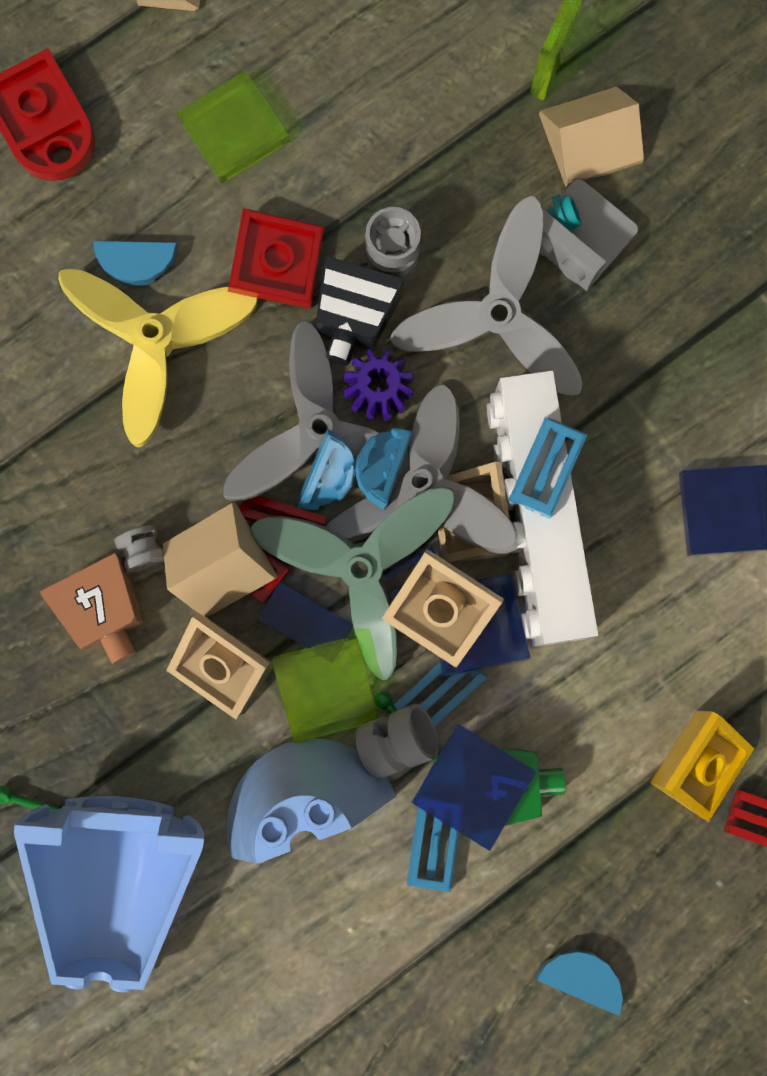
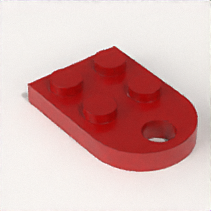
[0,48,95,181]

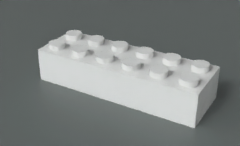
[487,371,598,647]

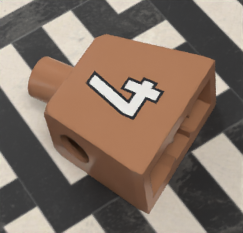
[40,553,143,665]

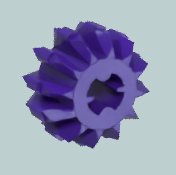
[344,349,414,421]

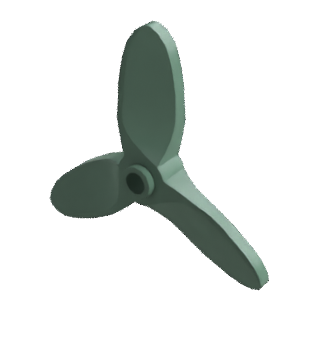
[251,486,455,680]

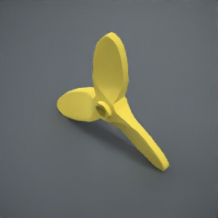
[58,269,258,447]

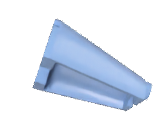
[226,738,396,864]
[14,796,204,992]

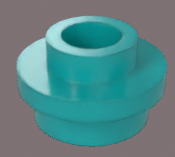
[547,194,582,234]

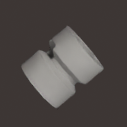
[365,207,421,278]
[356,704,439,779]

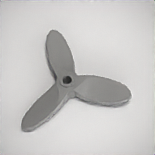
[390,196,582,396]
[223,321,410,501]
[326,385,519,554]

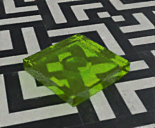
[530,0,585,101]
[176,71,290,184]
[272,635,378,743]

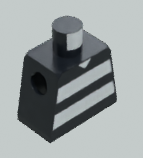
[316,256,404,365]

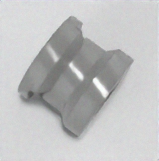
[114,525,164,573]

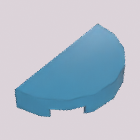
[93,241,178,287]
[355,428,413,510]
[297,429,355,511]
[535,949,623,1016]

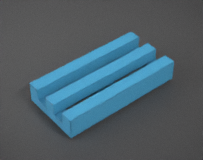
[508,416,587,519]
[393,656,487,726]
[407,795,463,892]

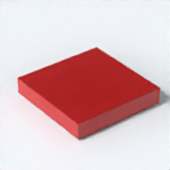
[227,208,325,309]

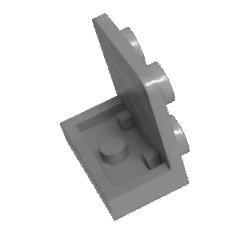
[539,179,638,291]

